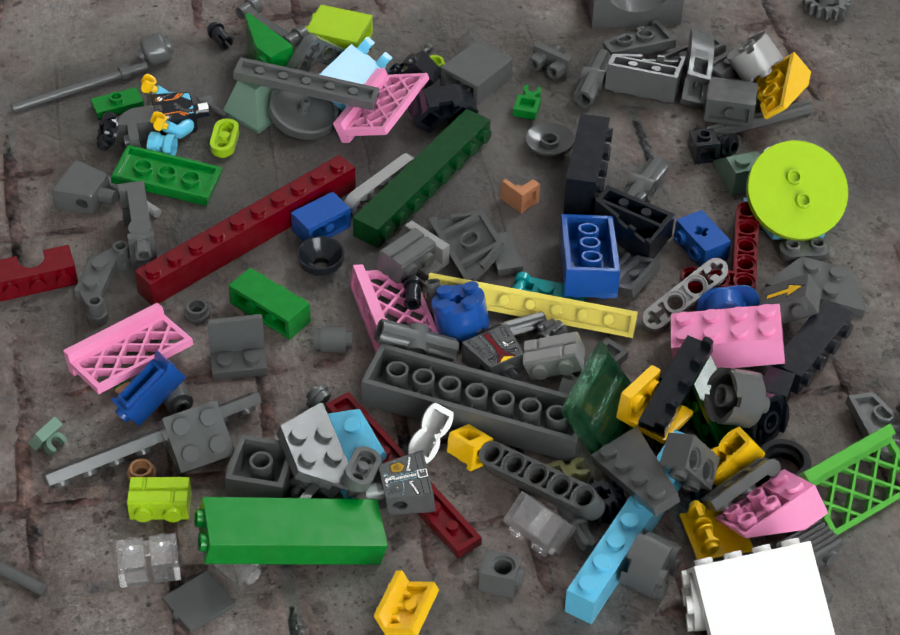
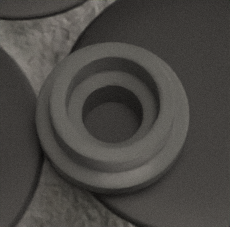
[184,299,211,323]
[306,384,332,408]

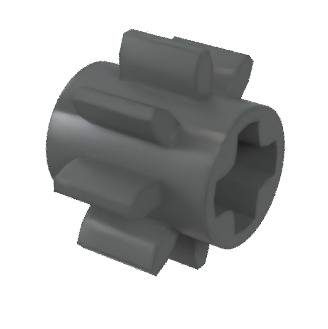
[536,318,569,339]

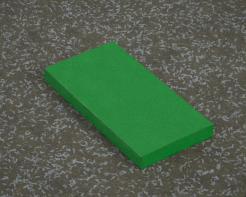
[111,145,222,206]

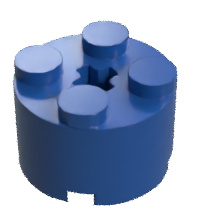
[431,281,490,341]

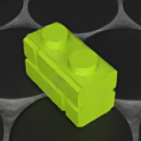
[127,477,192,522]

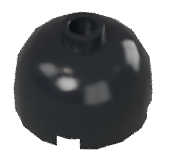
[743,391,789,447]

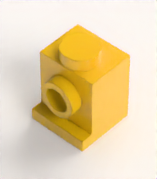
[447,424,494,472]

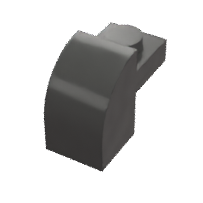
[118,105,158,149]

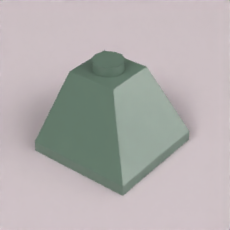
[223,81,275,134]
[713,151,760,195]

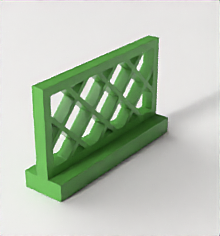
[797,423,900,535]

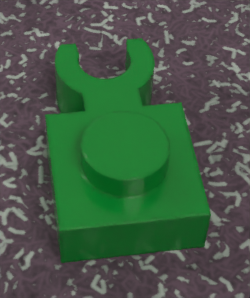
[513,84,541,120]

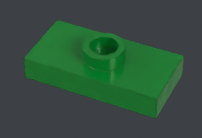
[91,87,144,119]

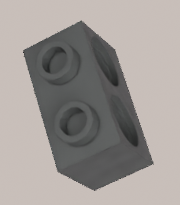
[660,433,720,492]

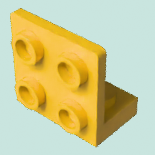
[616,365,693,444]

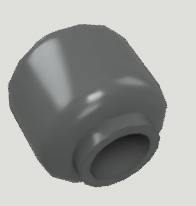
[137,32,174,67]

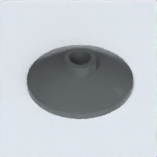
[526,122,574,156]

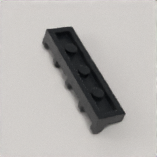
[638,335,714,438]

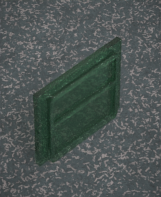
[560,341,633,454]

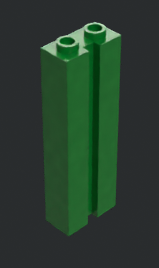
[194,497,388,565]

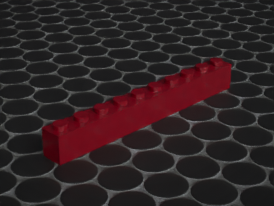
[135,155,356,305]

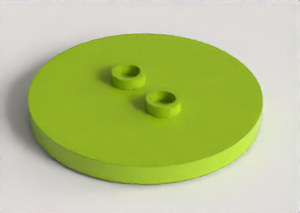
[746,140,848,241]

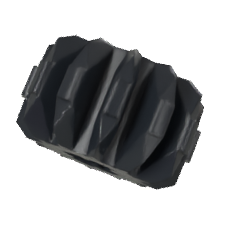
[584,476,626,527]

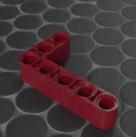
[679,201,759,294]

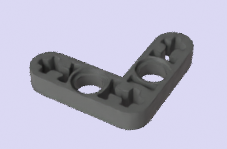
[286,34,345,72]

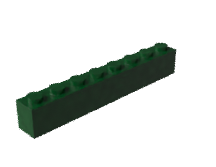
[353,109,492,248]

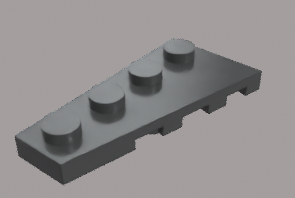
[591,426,680,517]

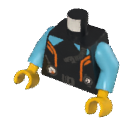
[141,74,210,139]

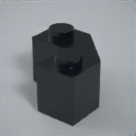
[407,84,479,133]

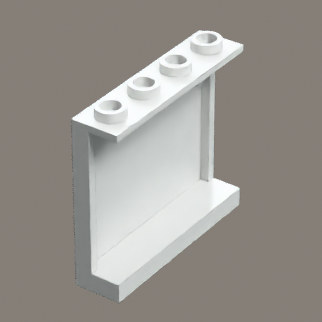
[686,538,835,635]

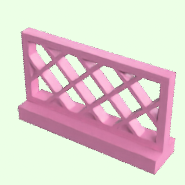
[333,68,429,143]
[349,264,439,353]
[63,303,194,394]

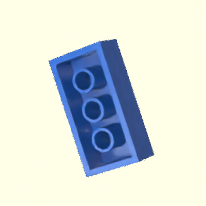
[559,214,620,299]

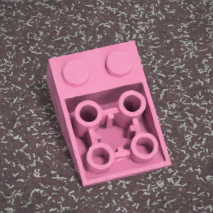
[715,469,828,538]

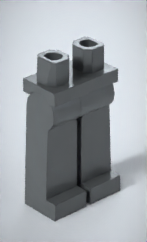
[118,181,157,272]

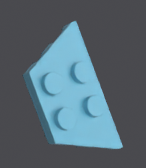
[328,409,387,499]

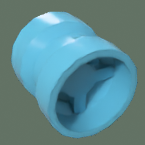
[147,131,178,156]

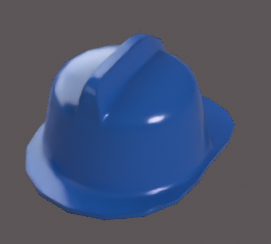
[696,285,760,311]

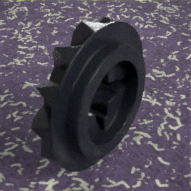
[96,111,118,151]

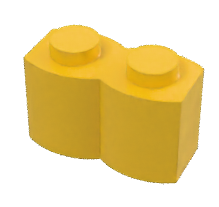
[711,427,765,486]

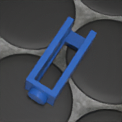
[111,349,186,426]

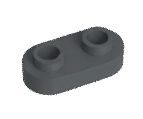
[778,237,830,264]
[342,446,382,492]

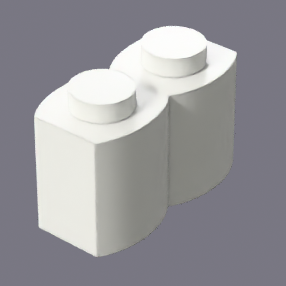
[408,403,454,463]

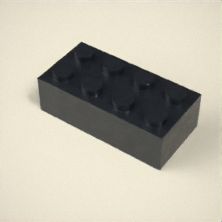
[563,114,613,215]

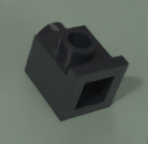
[688,126,721,164]

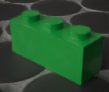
[228,268,311,340]

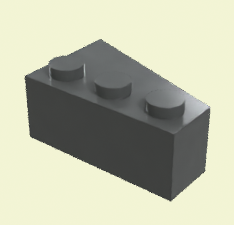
[604,54,686,103]

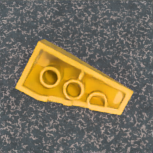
[754,52,811,120]

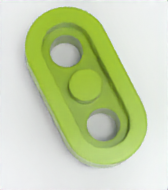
[210,118,239,158]

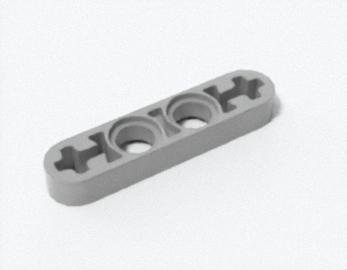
[344,153,414,216]
[642,258,728,333]

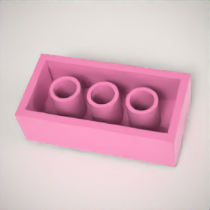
[671,304,785,368]

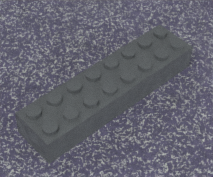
[361,343,593,462]

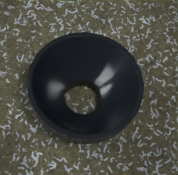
[297,236,344,276]

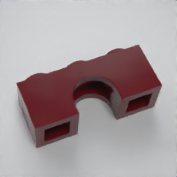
[0,245,78,302]

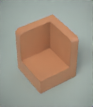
[500,179,540,214]

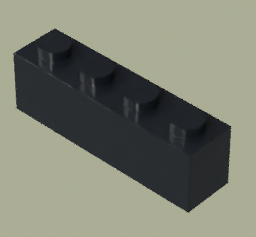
[771,299,853,395]

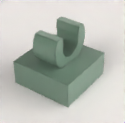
[28,416,67,455]

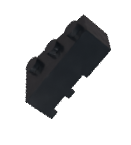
[594,185,675,259]

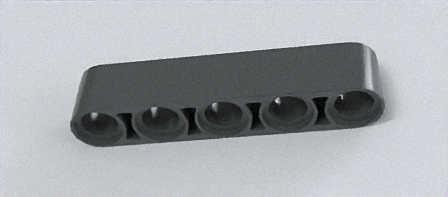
[479,441,605,521]

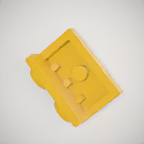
[374,570,439,635]

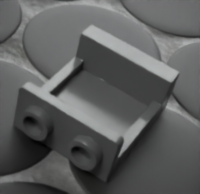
[704,77,758,128]

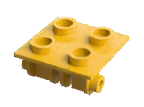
[679,500,753,560]

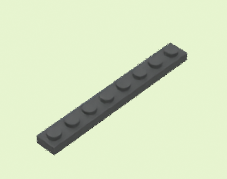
[41,392,262,489]

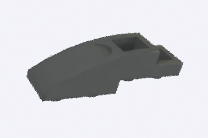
[679,29,714,109]

